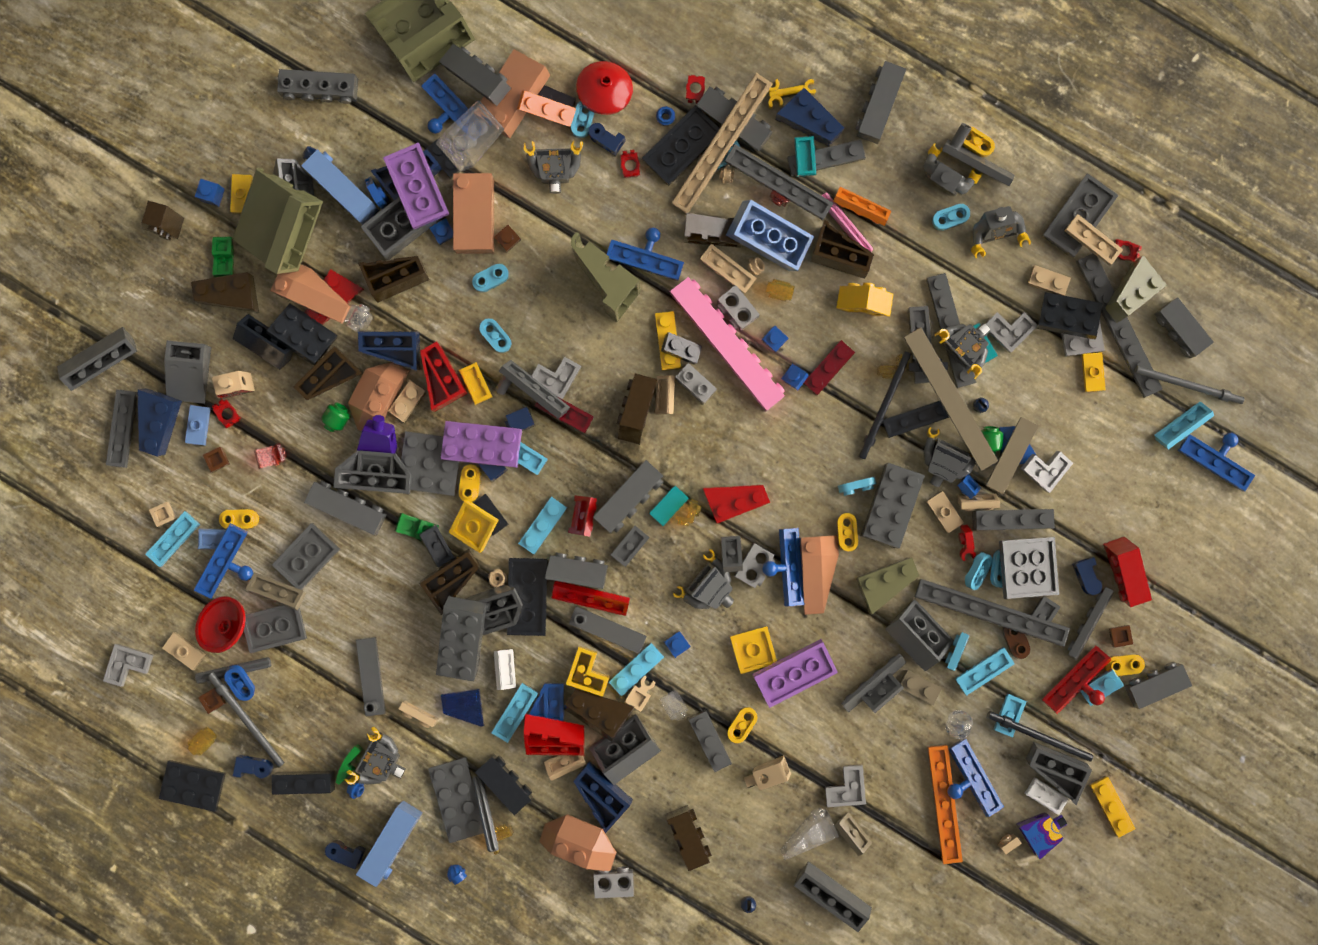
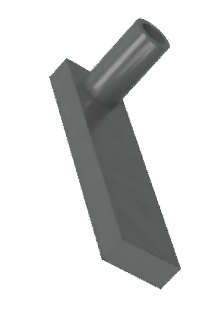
[942,123,1015,186]
[495,360,570,419]
[569,606,647,654]
[356,637,386,717]

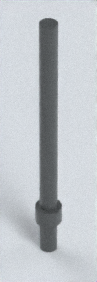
[1134,366,1244,404]
[207,672,285,768]

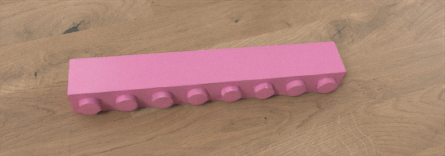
[670,277,785,412]

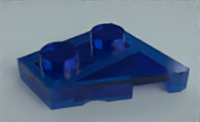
[441,689,485,727]

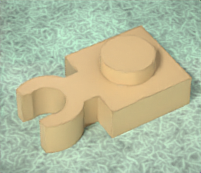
[624,676,655,712]

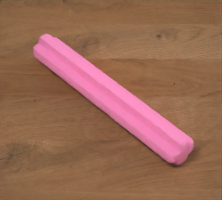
[822,193,873,252]

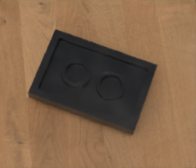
[1038,292,1103,340]
[266,303,337,366]
[159,760,226,812]

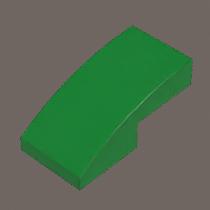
[212,237,234,278]
[394,513,439,540]
[336,744,363,785]

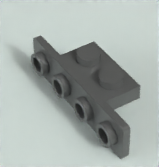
[841,654,906,713]

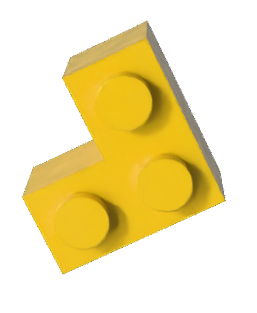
[837,283,893,317]
[566,646,610,697]

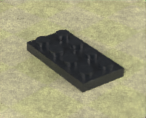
[642,105,720,186]
[507,558,548,636]

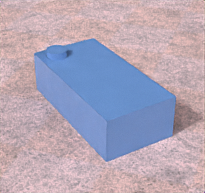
[301,149,379,225]
[726,200,814,271]
[356,801,423,887]

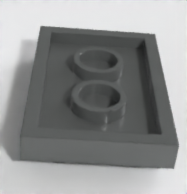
[272,523,340,590]
[244,605,307,653]

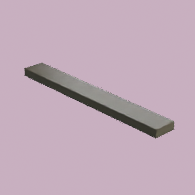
[903,327,998,471]

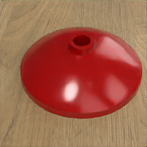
[576,61,633,115]
[195,596,246,653]

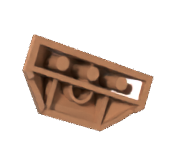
[348,362,410,431]
[539,814,617,871]

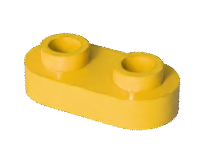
[963,126,995,157]
[459,464,481,502]
[219,509,259,529]
[837,513,858,551]
[1104,654,1145,676]
[727,707,757,743]

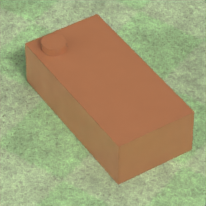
[473,49,550,138]
[453,173,494,254]

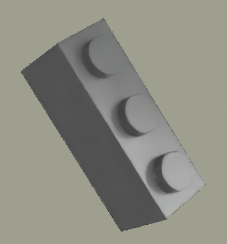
[1154,297,1214,358]
[1124,662,1192,709]
[688,709,732,772]

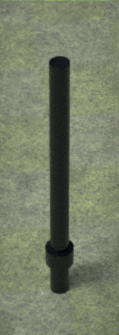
[858,351,912,459]
[987,711,1093,762]

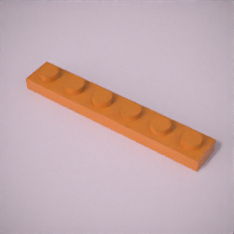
[927,745,963,864]

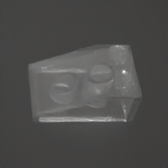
[436,100,504,172]
[780,808,839,860]

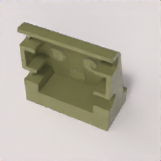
[365,0,475,83]
[233,168,323,274]
[571,232,640,322]

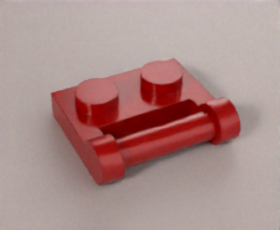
[568,495,597,537]

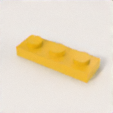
[655,311,681,371]
[1090,776,1136,838]

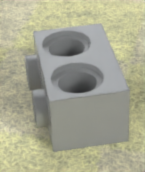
[717,285,760,331]
[675,363,717,405]
[735,543,775,588]
[594,866,634,898]

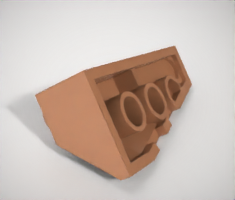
[270,265,351,324]
[800,535,839,615]

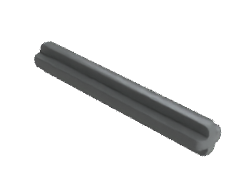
[195,657,271,684]
[472,776,499,852]

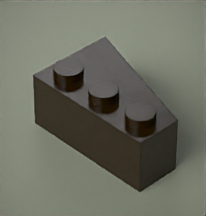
[141,200,184,241]
[191,272,259,313]
[617,373,657,445]
[419,549,480,615]

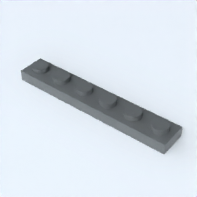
[725,144,833,221]
[926,273,977,388]

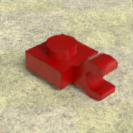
[958,524,976,561]

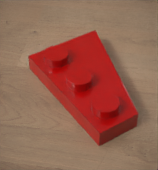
[304,269,364,325]
[703,485,770,524]

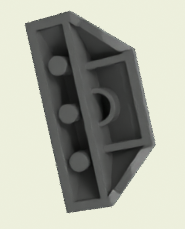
[273,159,314,196]
[334,451,411,494]
[467,585,523,635]

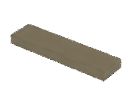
[985,417,1038,494]

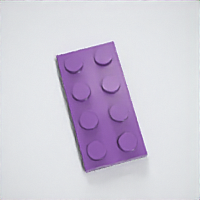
[383,142,449,229]
[441,421,522,468]
[752,639,838,708]

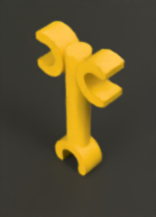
[768,79,816,109]

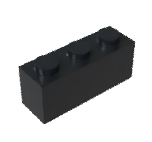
[232,314,293,370]
[475,754,533,816]
[272,770,335,795]

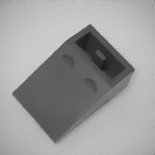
[164,340,211,404]

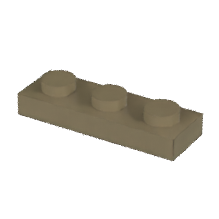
[246,572,306,611]

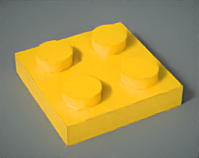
[448,500,498,553]
[730,626,777,674]

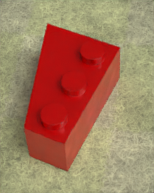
[420,341,468,412]
[1103,536,1152,608]
[524,714,585,756]

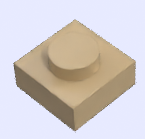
[149,502,176,527]
[998,834,1022,855]

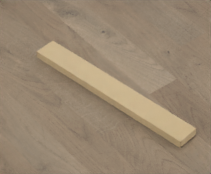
[672,73,772,214]

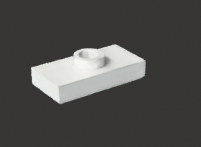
[494,649,516,690]
[1024,777,1069,815]

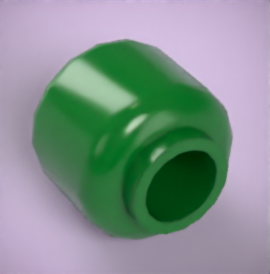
[321,402,350,432]
[981,426,1003,454]

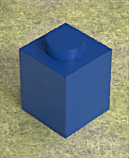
[195,179,225,207]

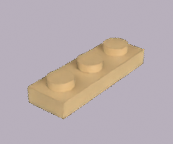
[1064,214,1123,266]
[700,244,757,294]

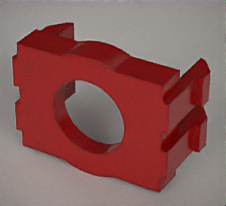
[686,75,705,104]
[620,149,640,179]
[1114,239,1142,262]
[212,399,241,428]

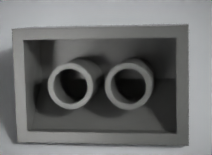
[545,552,608,589]
[885,599,954,671]
[589,714,661,785]

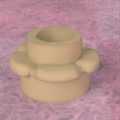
[720,165,735,184]
[747,257,765,275]
[488,569,507,587]

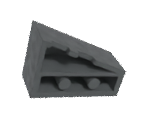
[1026,742,1092,805]

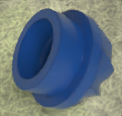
[447,865,467,885]

